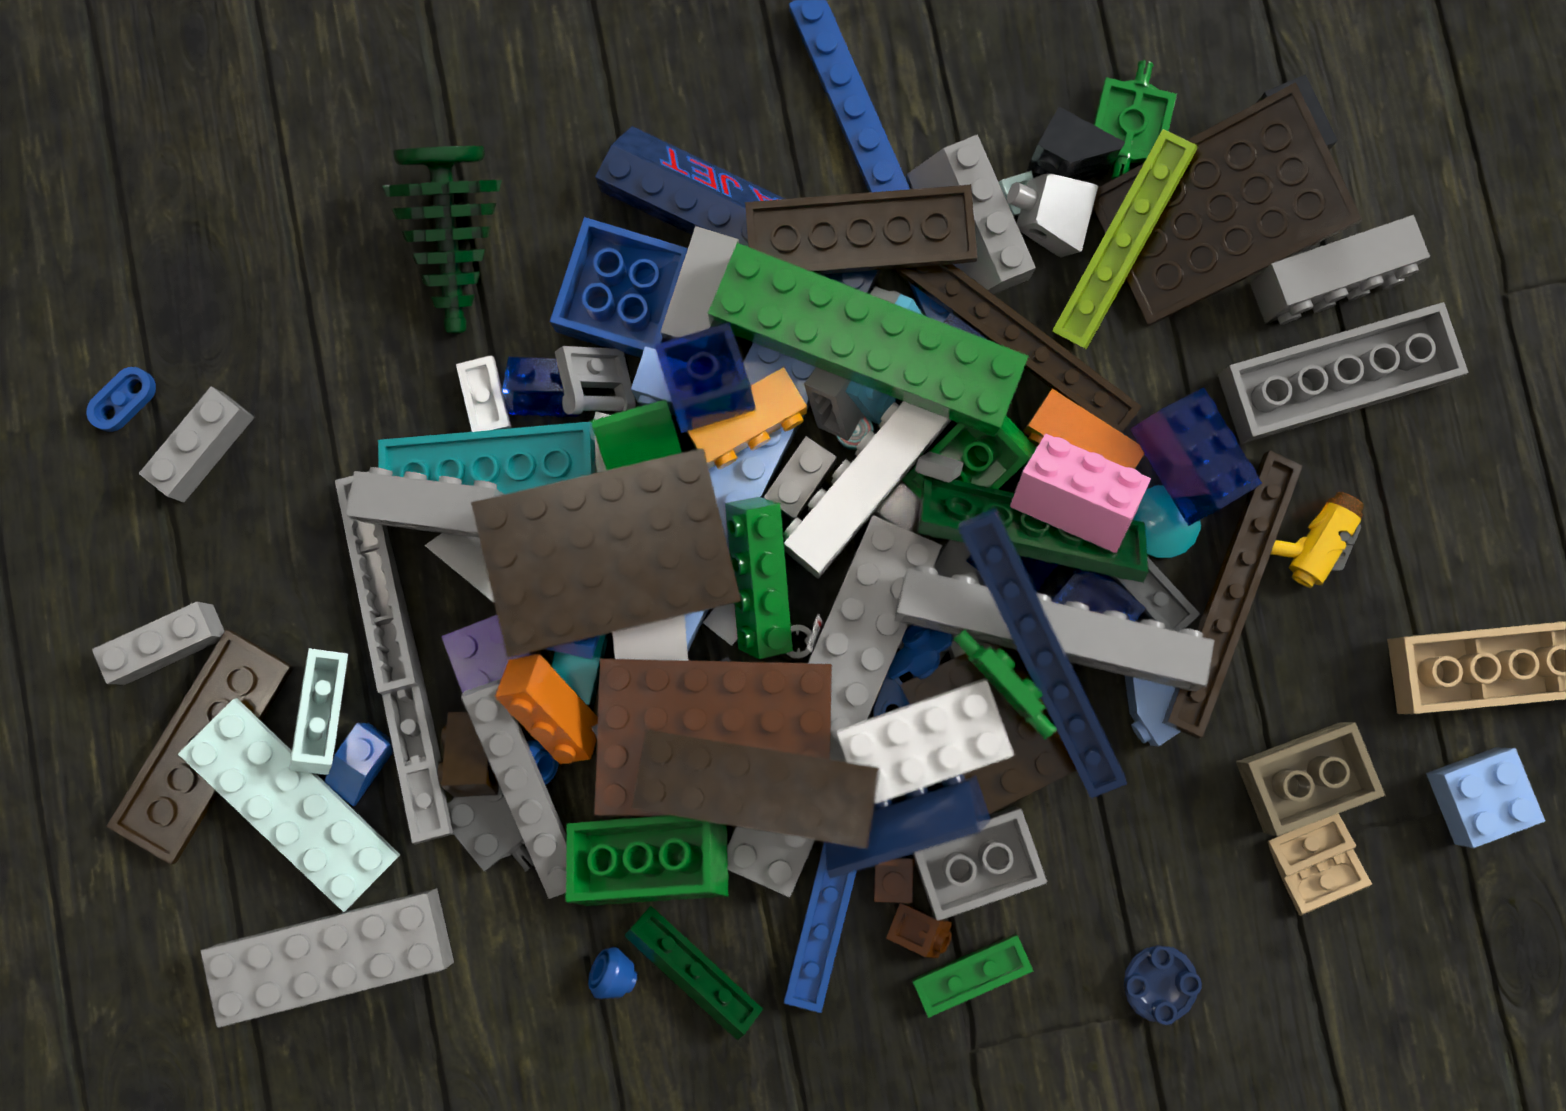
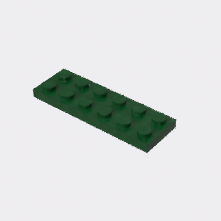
[918,475,1149,583]

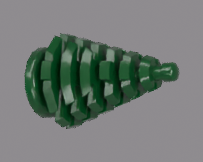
[381,146,502,334]

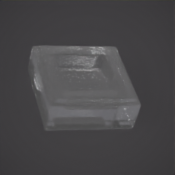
[876,482,920,530]

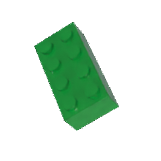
[566,815,728,906]

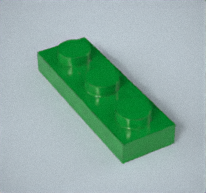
[912,933,1033,1018]

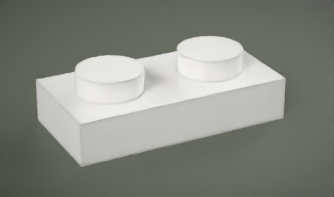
[456,355,511,432]

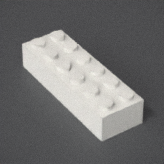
[783,401,952,579]

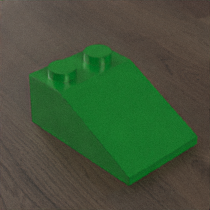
[902,415,1037,499]

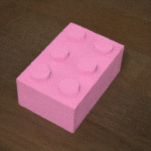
[1010,434,1151,553]

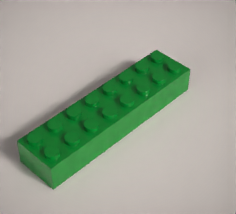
[708,243,1028,436]

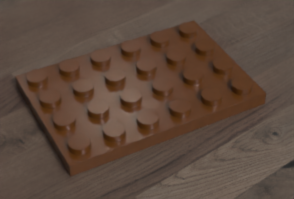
[595,659,832,816]

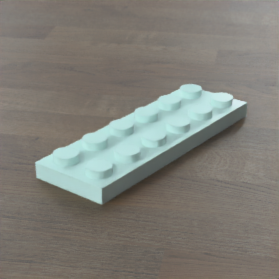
[178,698,400,912]

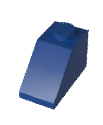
[324,723,394,806]

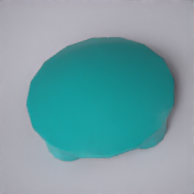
[1133,485,1201,558]

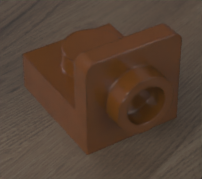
[874,855,915,903]
[886,903,952,958]

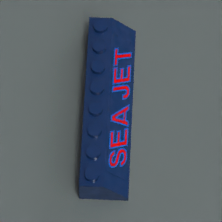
[595,126,882,294]

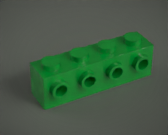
[725,497,793,659]

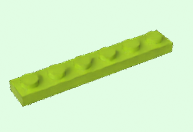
[1052,129,1198,349]

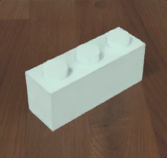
[289,648,348,775]

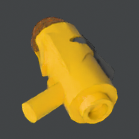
[1271,492,1364,588]

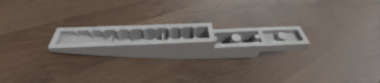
[335,472,453,844]

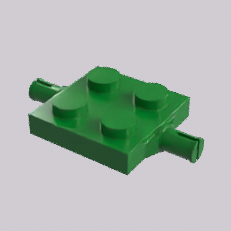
[1094,60,1177,180]
[953,629,1057,739]

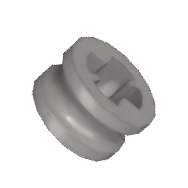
[786,625,812,659]

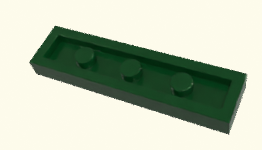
[624,906,763,1041]

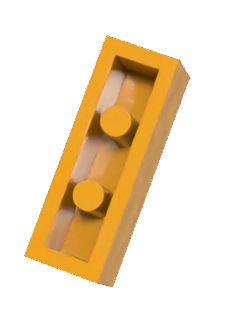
[684,367,807,470]

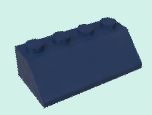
[825,773,991,879]

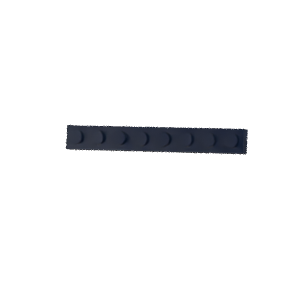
[958,508,1127,798]

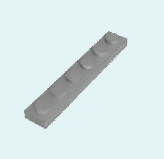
[462,679,567,899]

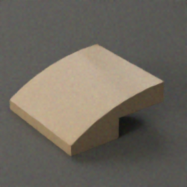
[1267,813,1372,916]

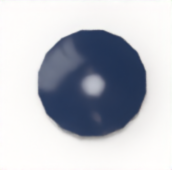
[1123,945,1202,1025]

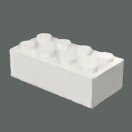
[837,678,1014,804]

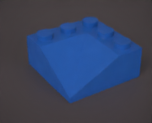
[550,217,688,358]

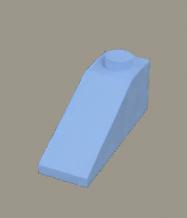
[1125,675,1181,746]

